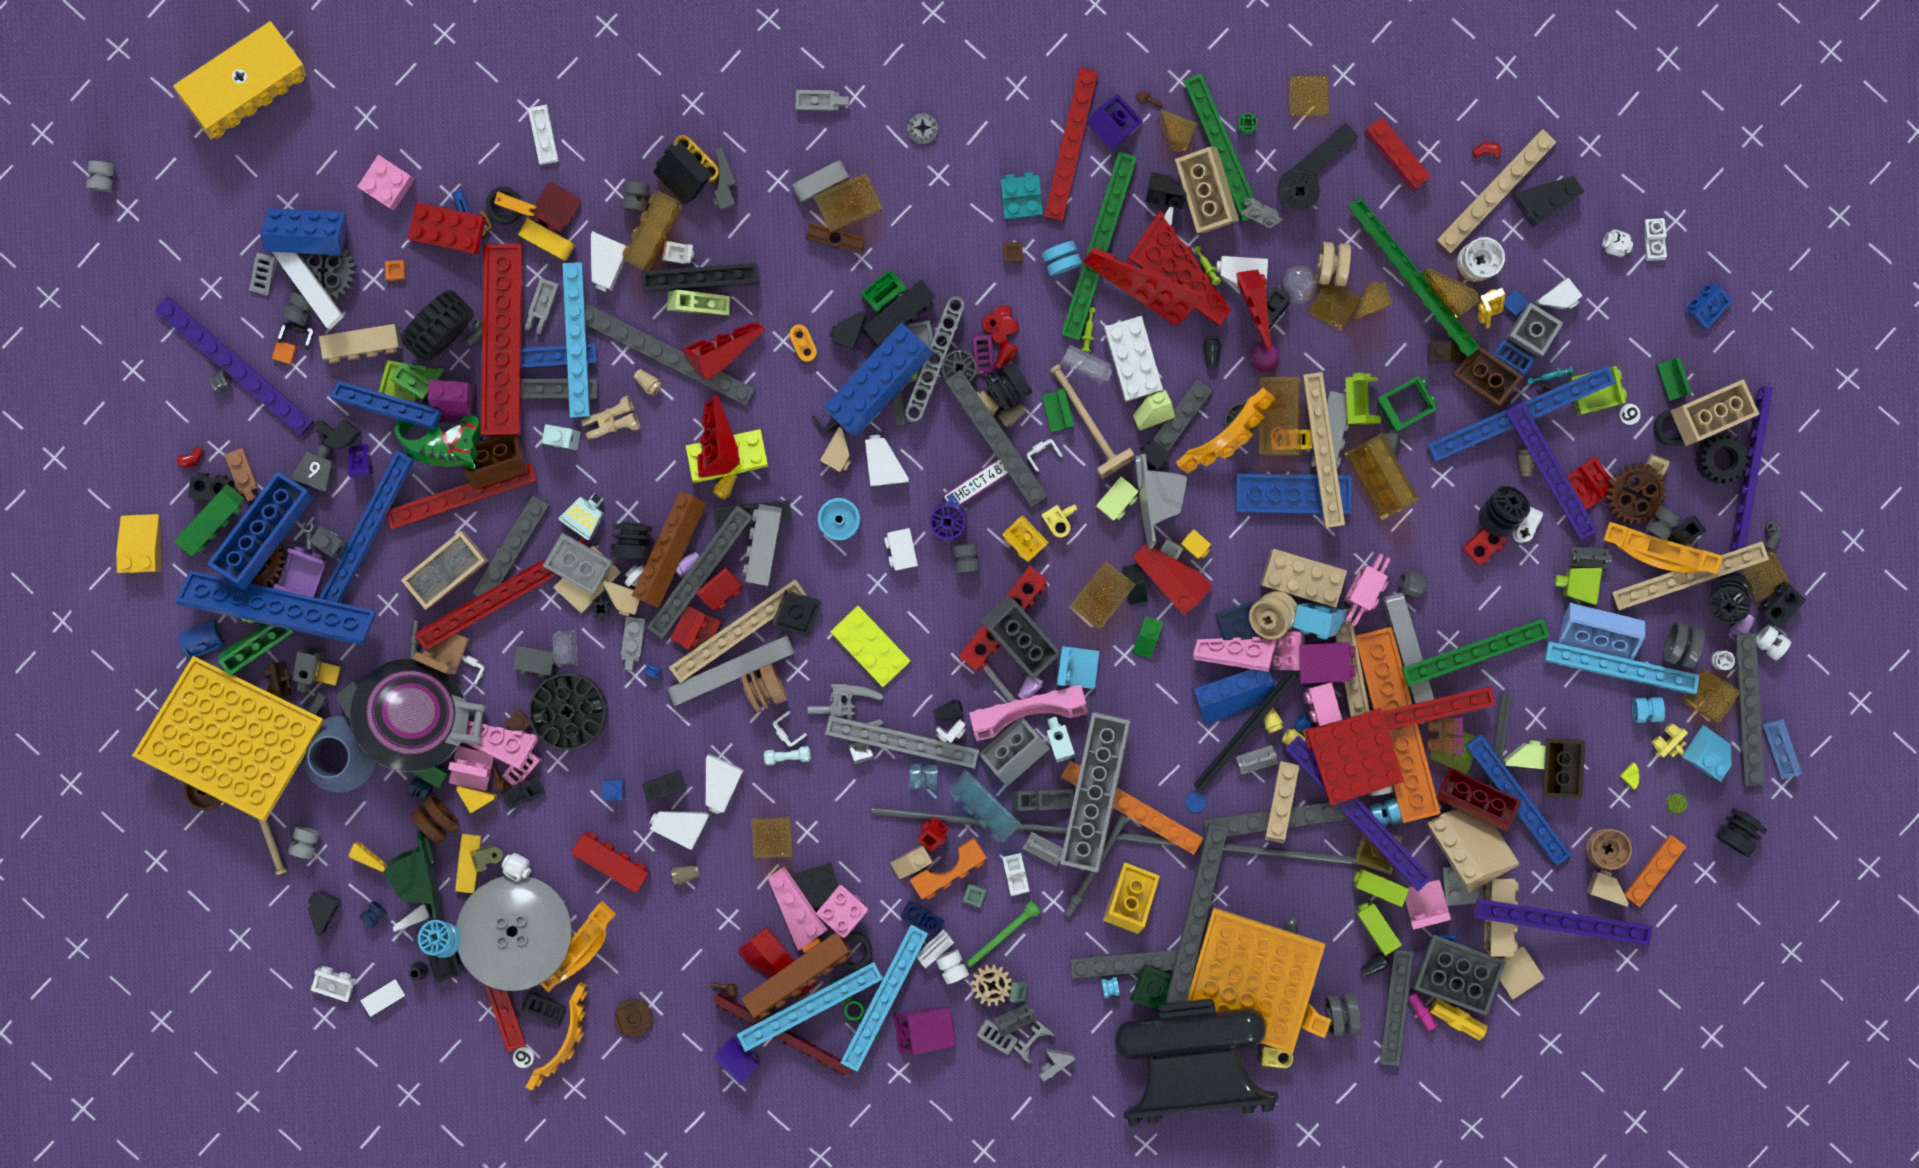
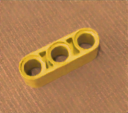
[674,135,719,183]
[518,218,575,261]

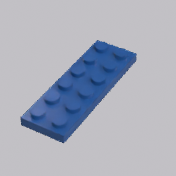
[1235,474,1352,514]

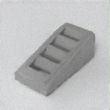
[249,253,278,296]
[976,1018,1018,1055]

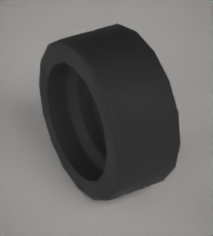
[485,186,523,224]
[1653,410,1684,446]
[841,932,872,970]

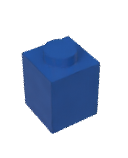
[603,779,625,800]

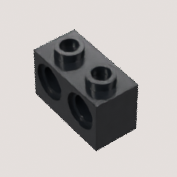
[1251,287,1290,330]
[188,472,234,501]
[1757,581,1806,629]
[641,770,686,802]

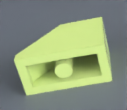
[1133,390,1175,431]
[1502,740,1545,769]

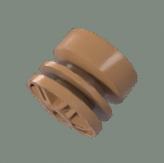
[741,663,788,713]
[1585,829,1632,870]

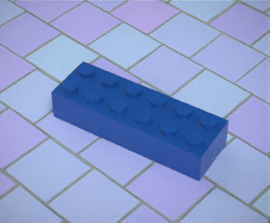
[824,322,935,437]
[207,471,314,591]

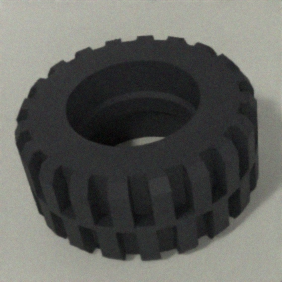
[401,290,474,362]

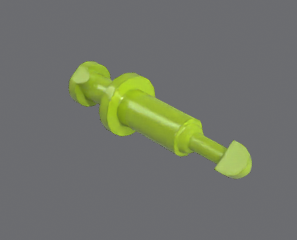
[1195,246,1221,285]
[1081,307,1095,353]

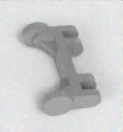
[1013,1020,1055,1063]

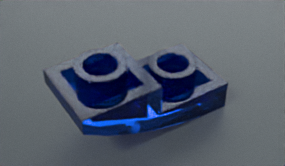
[900,900,945,937]

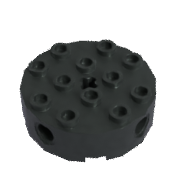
[529,673,608,750]

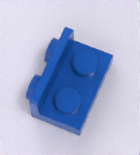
[1685,283,1733,329]

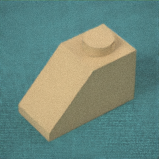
[820,427,851,473]
[602,580,639,616]
[890,845,933,879]
[1587,869,1629,907]

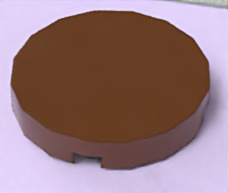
[614,998,653,1038]

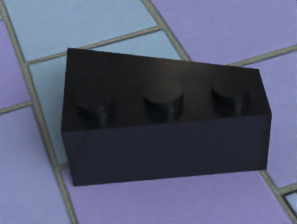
[1511,176,1585,227]

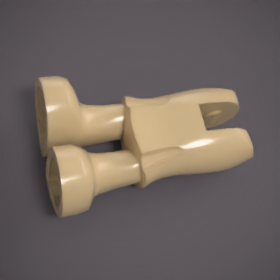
[581,395,641,439]

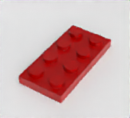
[407,202,486,255]

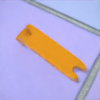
[494,191,537,216]

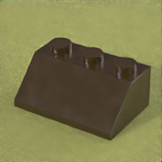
[1543,738,1586,799]

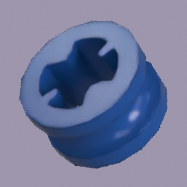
[643,663,662,679]

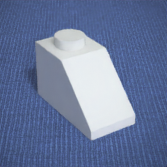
[1534,278,1582,310]

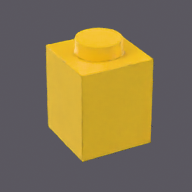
[1180,529,1211,559]

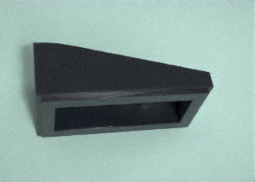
[522,991,566,1024]

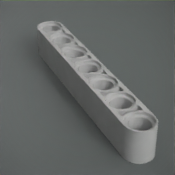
[904,296,964,422]
[1383,592,1439,724]
[667,636,795,706]

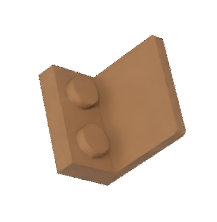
[413,633,469,674]

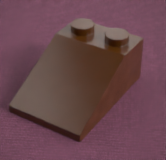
[1453,345,1525,412]

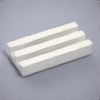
[916,929,954,968]

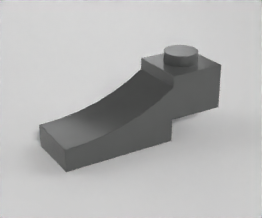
[712,147,737,212]
[1011,789,1073,811]

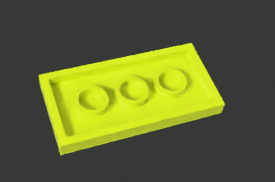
[686,429,769,483]
[831,606,911,687]

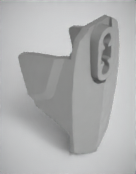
[1135,454,1187,549]

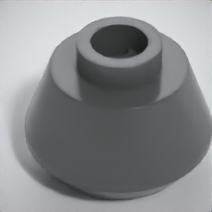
[1378,431,1400,457]

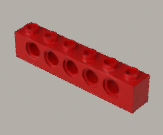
[958,566,1048,671]

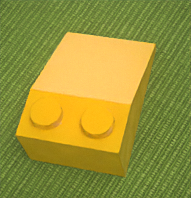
[116,514,162,573]
[1103,862,1160,934]

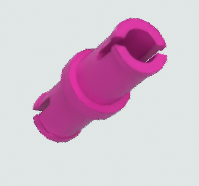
[1408,991,1437,1031]

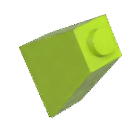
[1352,868,1409,907]
[1355,901,1402,956]

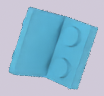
[1057,646,1099,689]

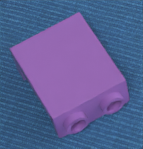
[273,546,328,598]

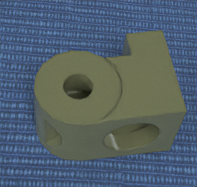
[470,845,503,872]

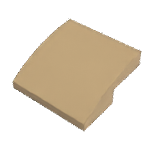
[1499,944,1545,1000]

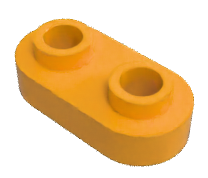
[790,325,817,362]

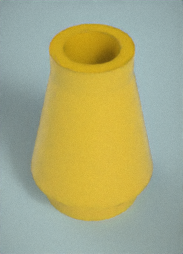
[712,474,738,501]

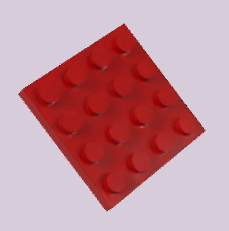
[1306,707,1404,806]

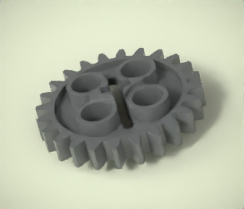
[299,247,357,302]

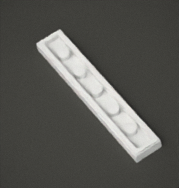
[272,252,344,329]

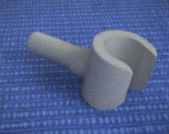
[302,522,316,549]

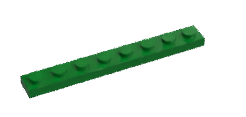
[1183,73,1255,223]
[1401,619,1549,686]

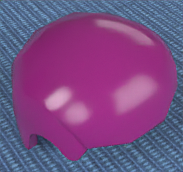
[1250,342,1279,372]

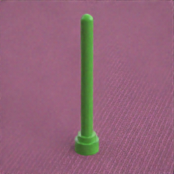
[966,900,1041,968]

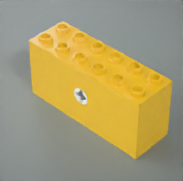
[173,21,307,140]

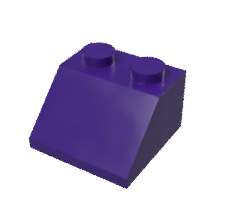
[1086,94,1143,149]
[714,1035,760,1085]

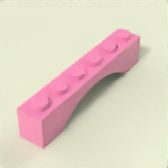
[969,685,1088,741]

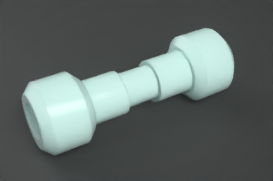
[764,746,811,766]

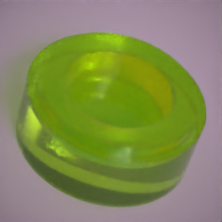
[1667,793,1687,813]

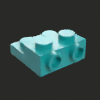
[1000,172,1043,219]

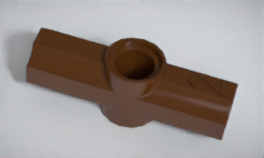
[805,223,866,254]

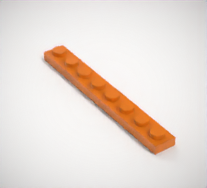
[1061,760,1203,855]

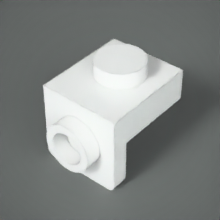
[662,241,694,265]

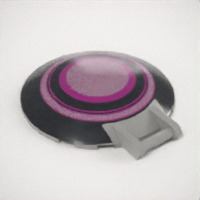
[350,659,486,772]

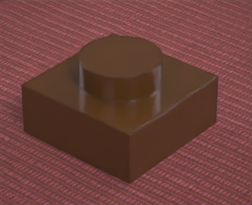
[1003,242,1023,263]
[505,709,531,732]

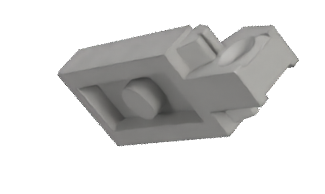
[795,90,849,111]
[621,616,646,671]

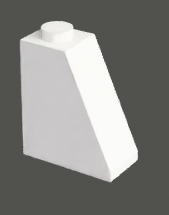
[591,231,630,292]
[1216,256,1268,288]
[865,435,909,486]
[706,754,744,814]
[650,811,710,850]

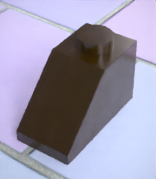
[1427,341,1466,363]

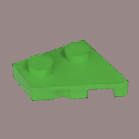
[390,363,444,401]

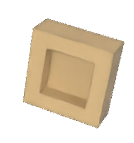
[1645,454,1670,476]

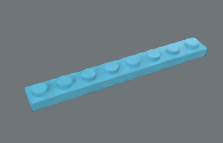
[563,262,590,418]
[1544,642,1699,695]
[840,925,928,1072]
[737,962,883,1052]

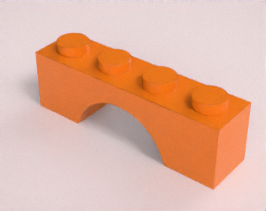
[910,837,987,900]

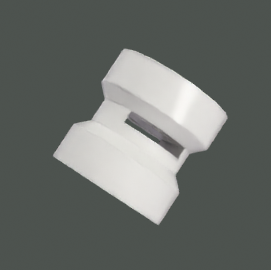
[1711,650,1735,670]

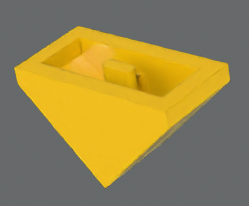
[457,785,498,813]

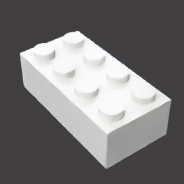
[1104,316,1163,402]

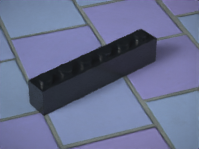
[641,263,760,293]

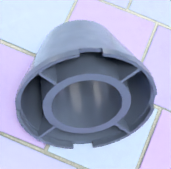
[301,716,376,793]

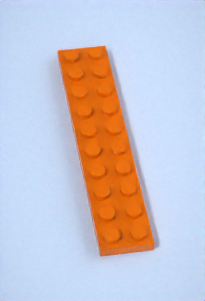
[1355,627,1441,823]

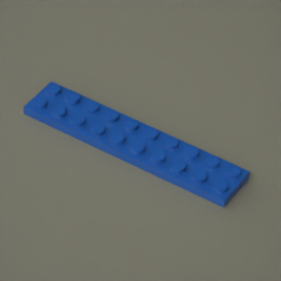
[175,570,376,645]

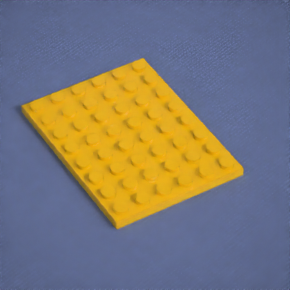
[132,656,325,822]

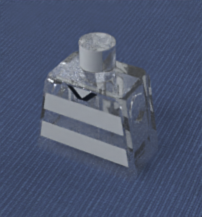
[552,630,578,667]

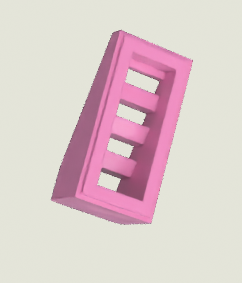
[502,751,542,785]

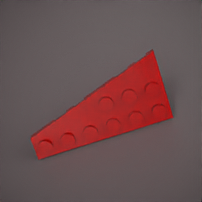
[1127,211,1231,326]
[1083,247,1207,327]

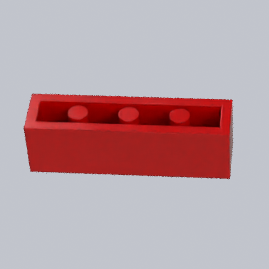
[1364,117,1431,192]
[571,831,650,893]

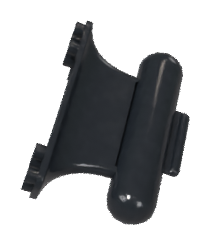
[1115,998,1279,1126]

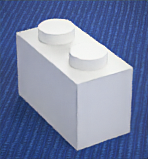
[884,528,918,571]

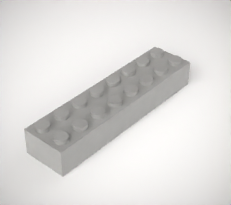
[1060,712,1132,872]

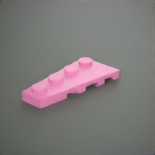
[1193,637,1277,672]
[466,721,539,771]
[768,866,828,951]

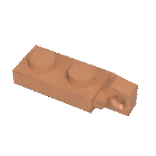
[224,448,258,502]

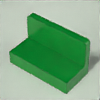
[1656,357,1692,401]
[1042,389,1074,432]
[412,765,450,789]

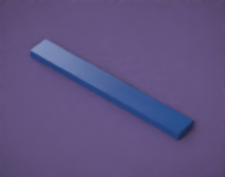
[1465,734,1572,867]

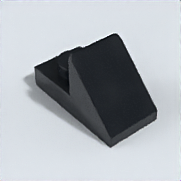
[1667,515,1707,545]

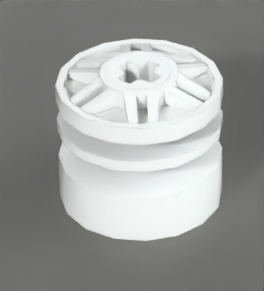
[1457,237,1505,282]

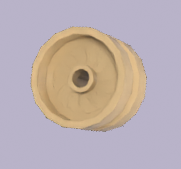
[1317,241,1351,287]
[1249,590,1297,640]

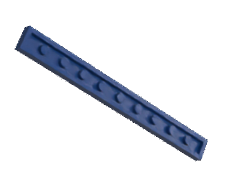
[1428,366,1616,462]
[319,450,415,603]

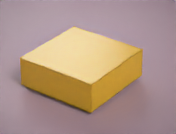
[317,662,342,686]

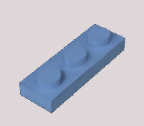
[1763,719,1802,779]

